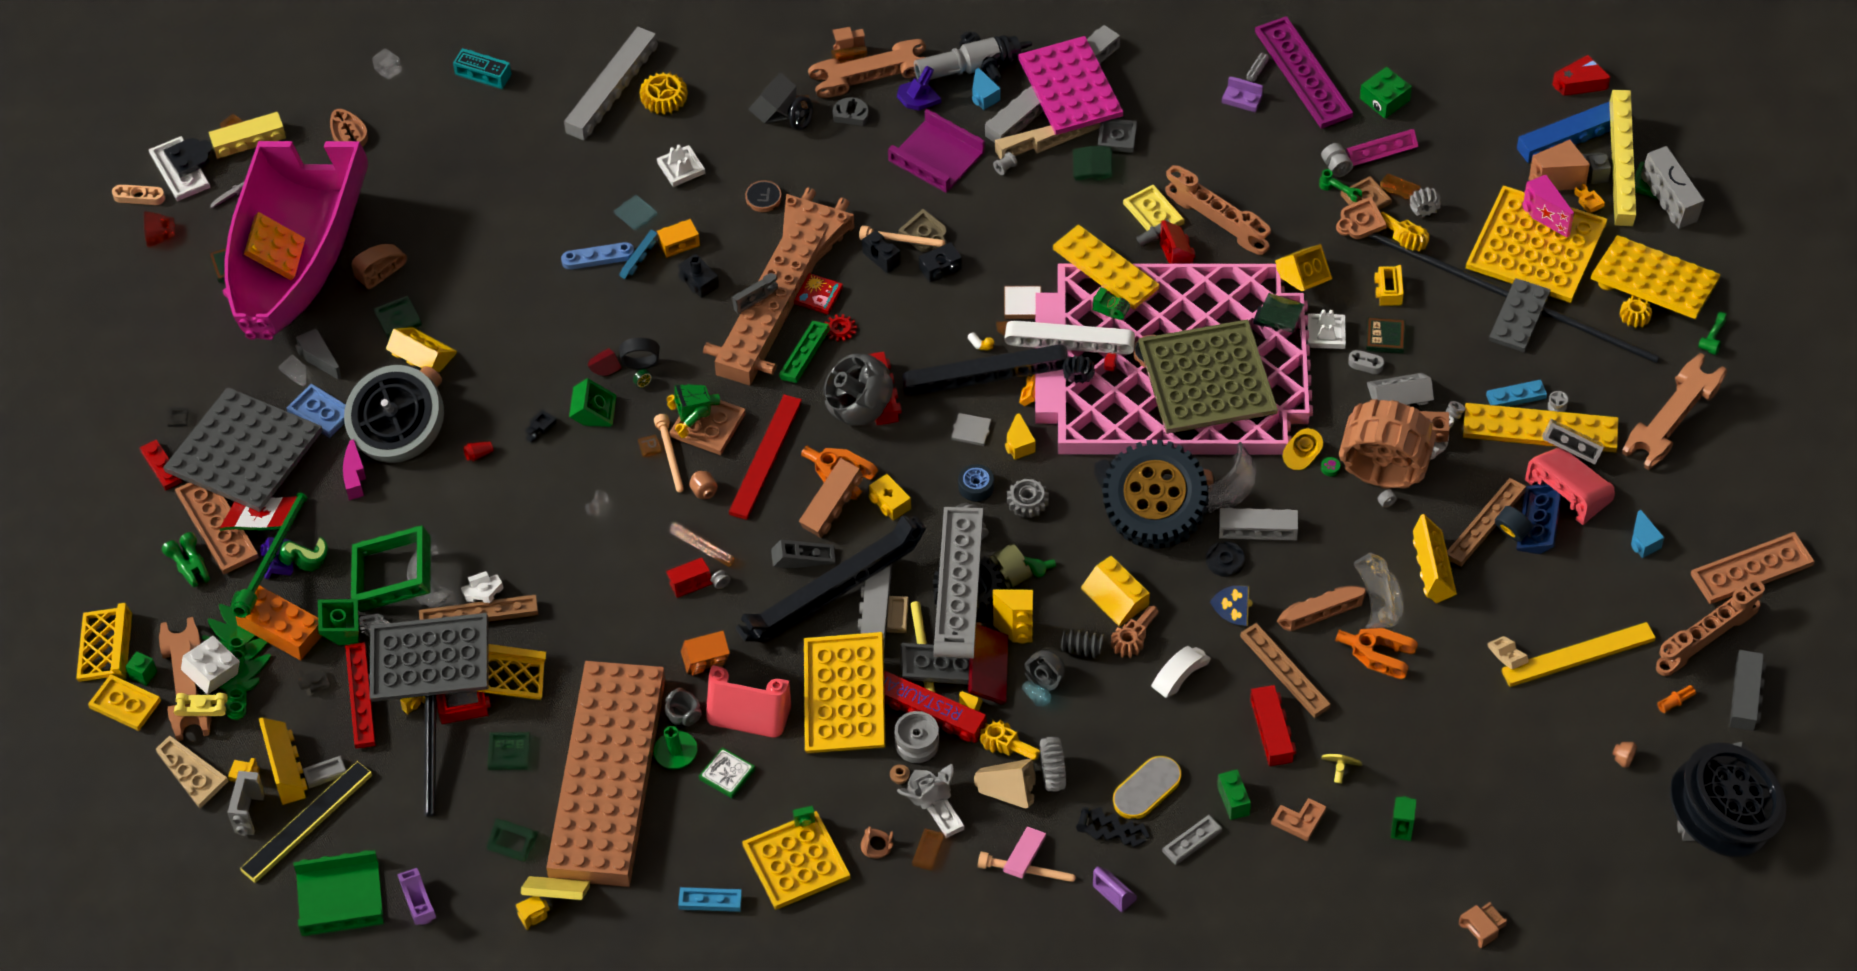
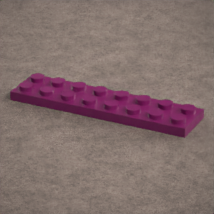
[1255,16,1353,129]

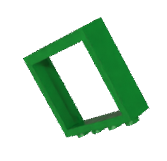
[351,525,431,612]

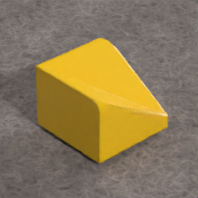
[959,691,983,712]

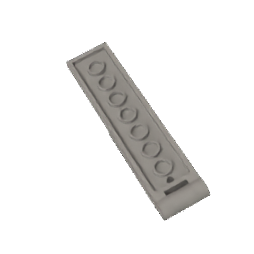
[934,507,983,658]

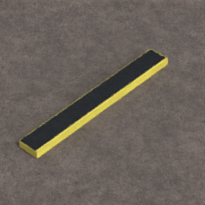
[240,761,372,883]

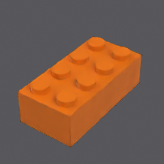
[236,585,322,661]
[681,631,730,676]

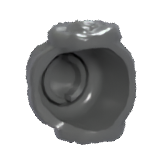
[664,688,702,727]

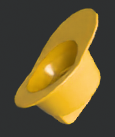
[1282,428,1323,470]

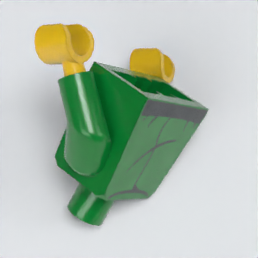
[667,384,720,438]

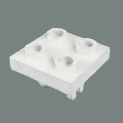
[657,144,705,187]
[1307,310,1346,349]

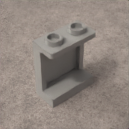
[227,771,265,836]

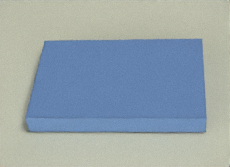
[286,384,346,438]

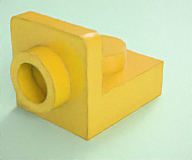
[400,696,425,714]
[228,758,260,782]

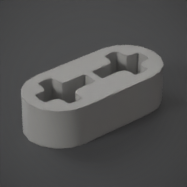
[1348,350,1384,374]

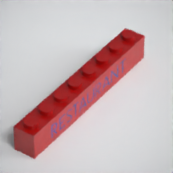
[884,670,987,743]

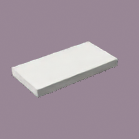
[149,136,210,201]

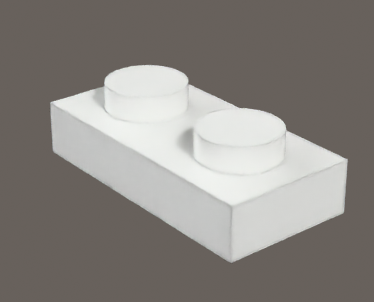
[927,799,964,838]

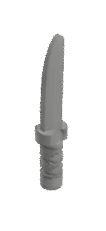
[211,182,244,208]

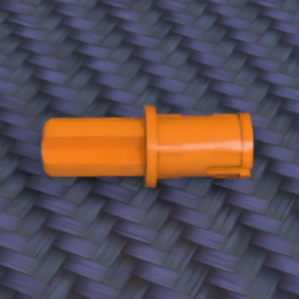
[1657,685,1696,713]

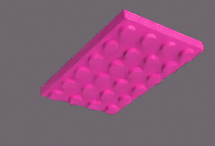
[1019,36,1123,135]

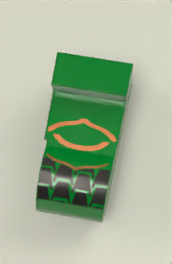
[1093,287,1130,320]

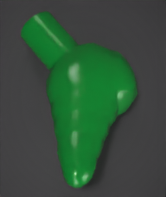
[1024,556,1056,577]

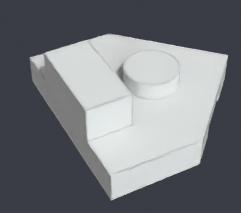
[461,571,504,603]

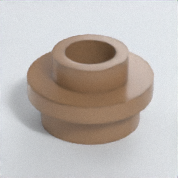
[890,765,910,784]

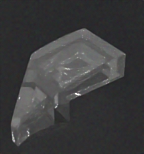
[279,355,306,387]

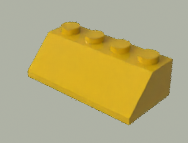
[1413,514,1457,603]
[259,718,308,805]

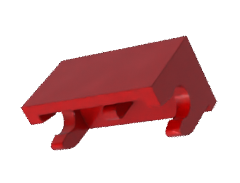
[666,557,713,598]

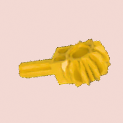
[1381,212,1429,251]
[1619,295,1652,328]
[980,719,1040,760]

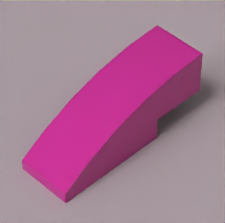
[343,439,366,500]

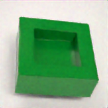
[793,805,815,827]

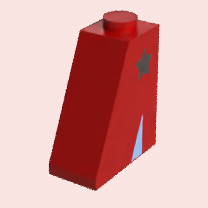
[1552,55,1610,96]

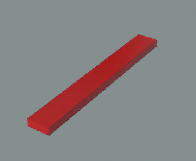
[729,395,802,520]

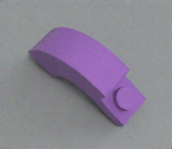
[397,868,436,925]

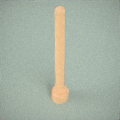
[859,225,945,247]
[654,414,684,493]
[978,851,1076,882]

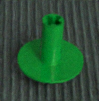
[654,726,698,769]

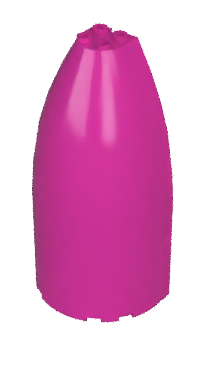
[225,141,368,340]

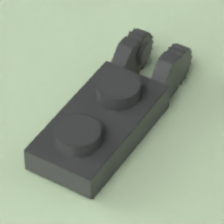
[732,273,778,313]

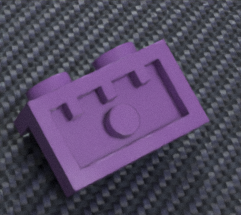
[1222,76,1263,113]

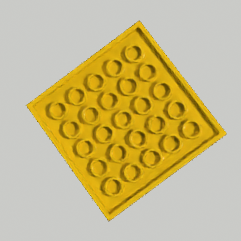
[1466,185,1607,303]

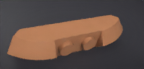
[1277,586,1367,631]

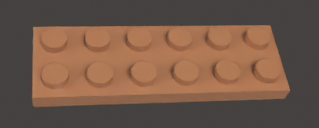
[175,482,259,574]
[1690,532,1814,604]

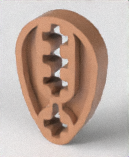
[330,109,368,147]

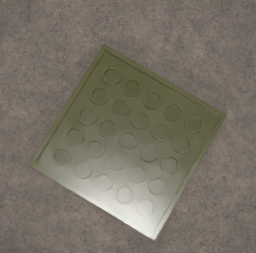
[1138,319,1278,434]

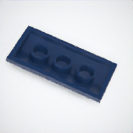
[1516,484,1562,554]

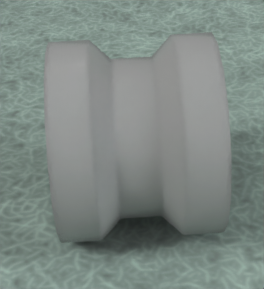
[1548,391,1568,412]

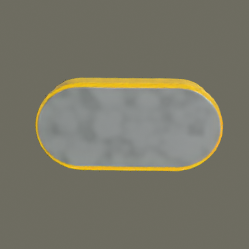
[1113,756,1181,819]

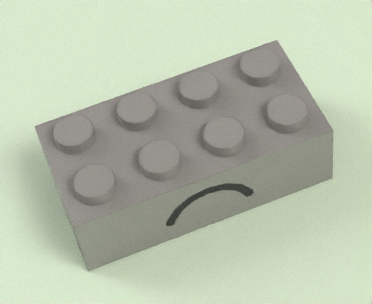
[1641,146,1704,229]

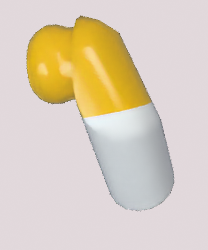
[968,332,994,351]

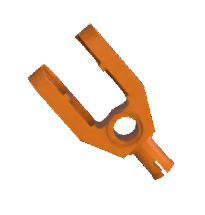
[801,446,878,500]
[1336,628,1418,679]

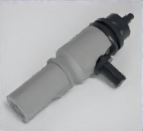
[914,35,1032,83]

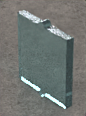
[614,195,657,230]

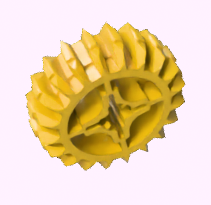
[640,72,688,115]

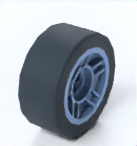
[958,464,994,502]

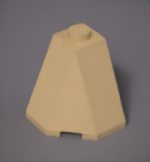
[974,759,1036,808]

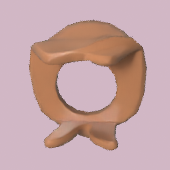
[861,827,893,859]

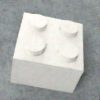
[181,636,240,695]

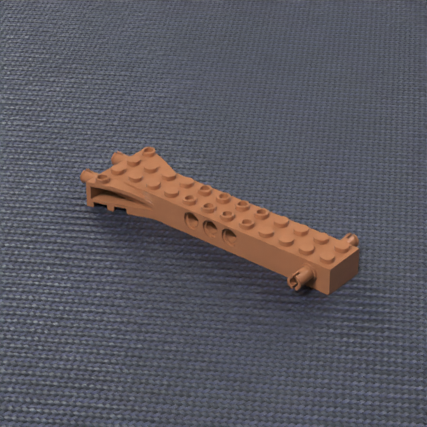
[703,188,854,386]

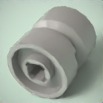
[1321,143,1353,177]

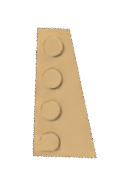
[156,736,228,809]

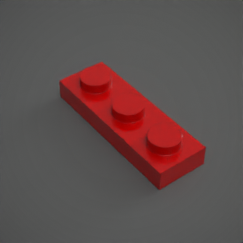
[139,439,183,490]

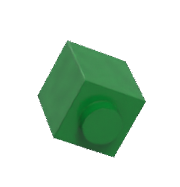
[126,651,157,686]

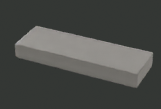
[1162,815,1222,865]

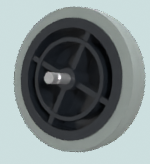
[344,365,444,463]

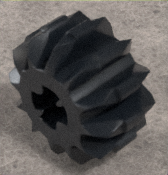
[1063,355,1095,384]

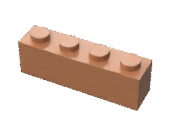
[799,458,863,538]

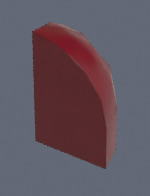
[588,348,622,376]

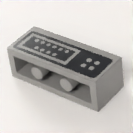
[1542,419,1604,464]

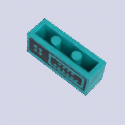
[453,48,512,89]

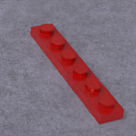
[345,642,376,749]

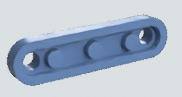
[561,242,634,270]

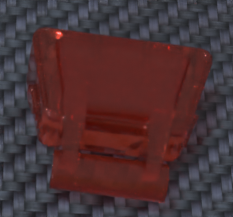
[143,211,175,247]

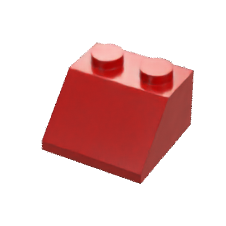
[1160,220,1196,264]

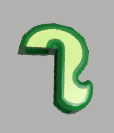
[278,536,328,571]

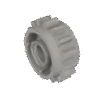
[1007,479,1049,518]

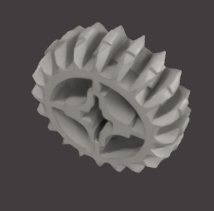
[1040,737,1066,792]

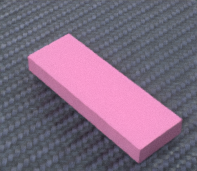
[1003,827,1046,879]

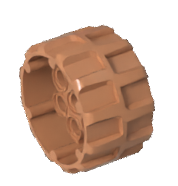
[1339,399,1437,489]

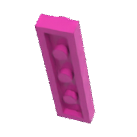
[1346,129,1418,166]

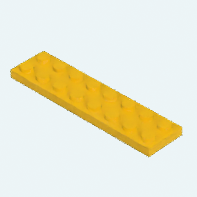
[1463,403,1618,452]

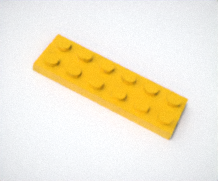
[1053,224,1159,310]

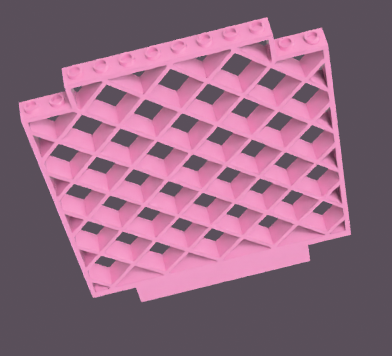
[1035,264,1313,455]

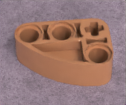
[352,244,407,289]

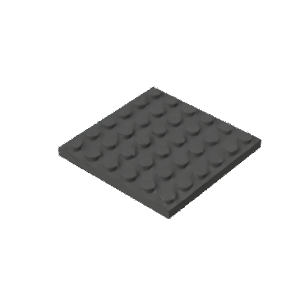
[163,387,323,512]

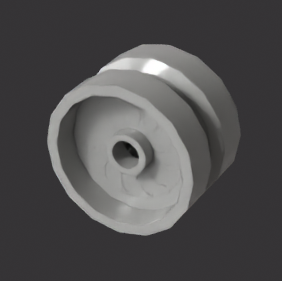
[895,711,939,763]

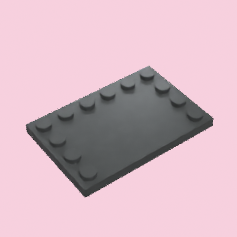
[370,613,489,702]

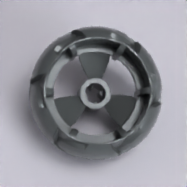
[823,353,893,426]

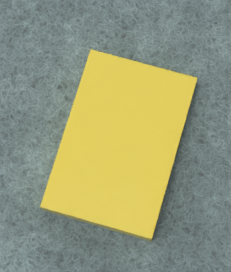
[1123,184,1185,231]
[521,876,590,900]

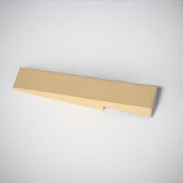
[995,123,1100,159]

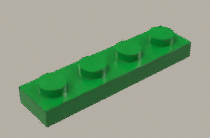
[779,321,830,383]

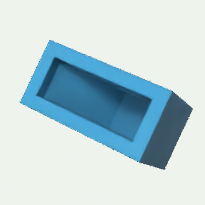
[972,68,1000,110]
[1631,510,1664,558]

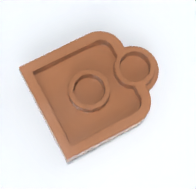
[1336,197,1387,239]

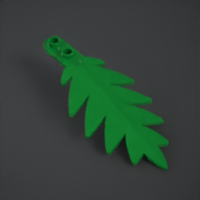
[202,591,271,720]

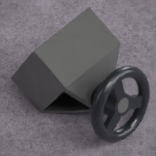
[748,72,813,131]

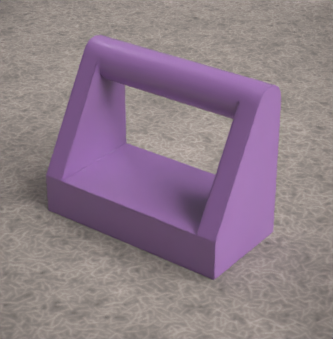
[1093,866,1137,912]

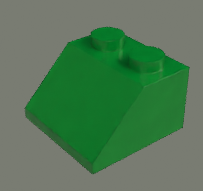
[569,378,616,427]
[318,599,359,645]

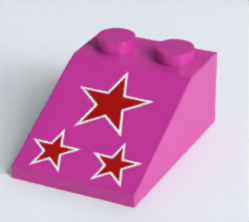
[1522,175,1574,237]

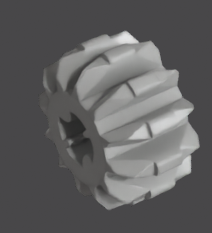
[1410,187,1441,217]

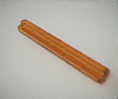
[669,522,735,567]

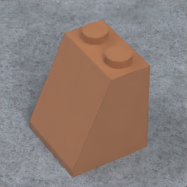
[1529,140,1590,190]

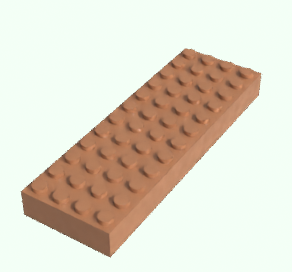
[546,661,666,887]

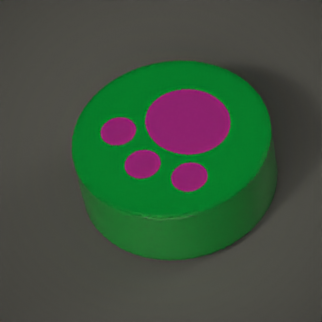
[1321,457,1340,476]

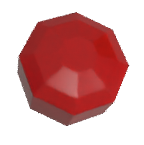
[1104,352,1118,371]

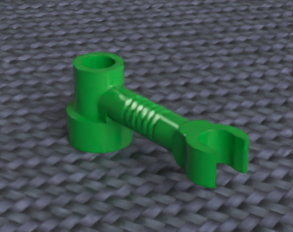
[1319,169,1362,202]
[1698,312,1727,355]

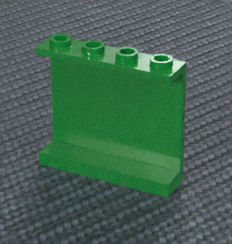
[293,850,384,937]

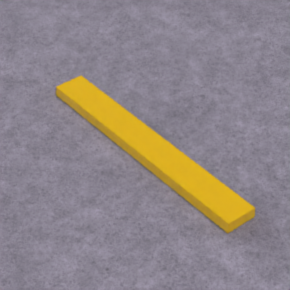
[1501,622,1656,687]

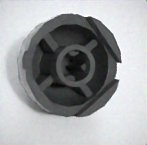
[1024,650,1065,691]

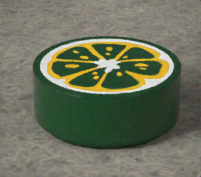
[633,369,652,388]

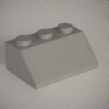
[1367,373,1434,406]

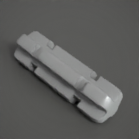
[1246,53,1269,82]

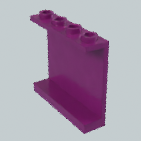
[888,109,985,193]

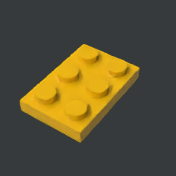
[88,674,161,731]

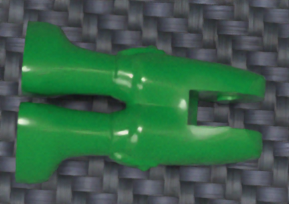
[162,532,210,588]

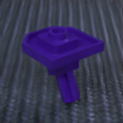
[897,66,941,111]

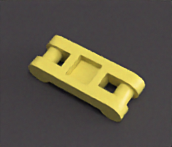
[174,693,228,716]

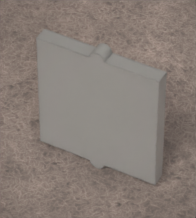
[952,413,991,446]

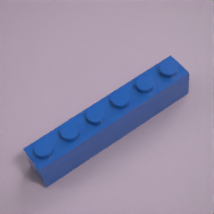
[1517,101,1611,163]

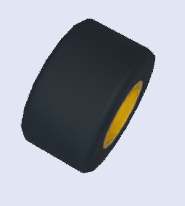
[1494,506,1533,542]

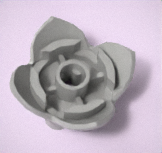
[897,764,954,809]

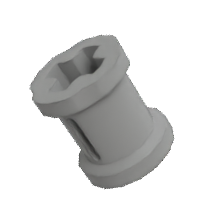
[993,152,1017,175]

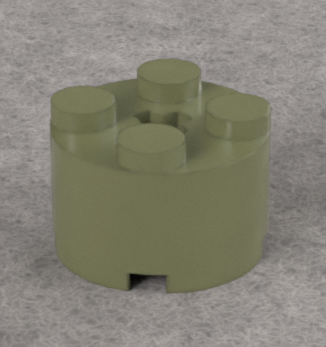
[989,543,1032,590]

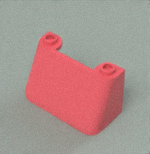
[1525,447,1615,525]
[706,665,791,738]

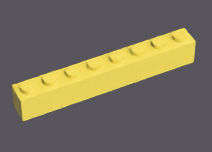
[1610,90,1636,226]

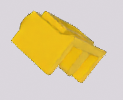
[1374,265,1404,306]

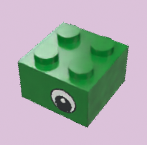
[1360,67,1412,118]

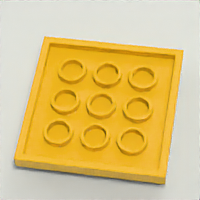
[742,811,851,910]

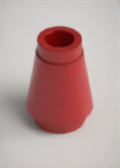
[464,441,493,461]

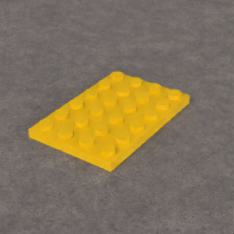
[1591,235,1721,319]
[804,632,885,753]

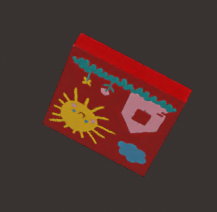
[794,273,843,315]

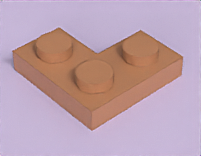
[1271,798,1326,841]

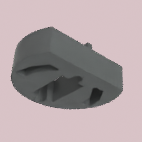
[833,97,869,126]

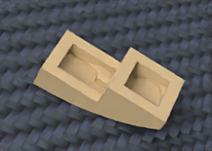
[1488,636,1529,669]

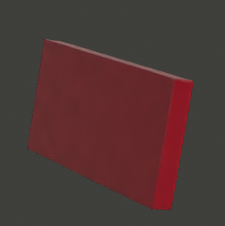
[968,624,1008,705]

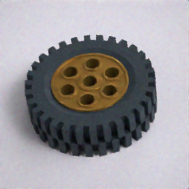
[1102,440,1209,549]

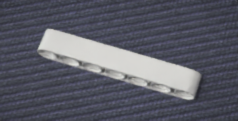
[1004,321,1135,354]

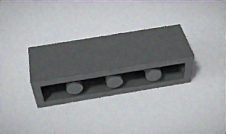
[1730,650,1766,731]

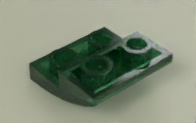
[1073,146,1112,181]
[1257,293,1304,333]

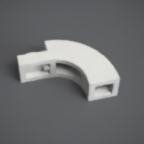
[1151,646,1211,698]

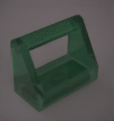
[486,818,539,862]

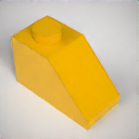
[1005,413,1036,460]

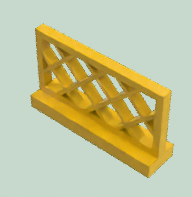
[76,603,132,682]
[477,644,546,700]

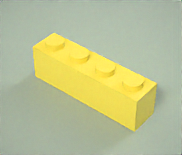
[209,112,286,159]

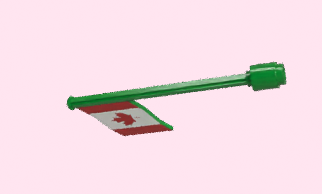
[220,493,307,618]

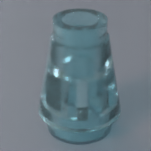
[1022,681,1051,707]

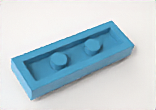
[619,229,657,279]
[1486,380,1547,407]
[678,887,742,912]

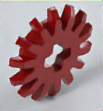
[825,314,857,342]

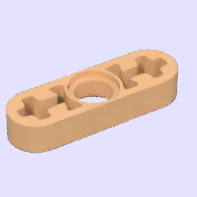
[112,185,165,205]

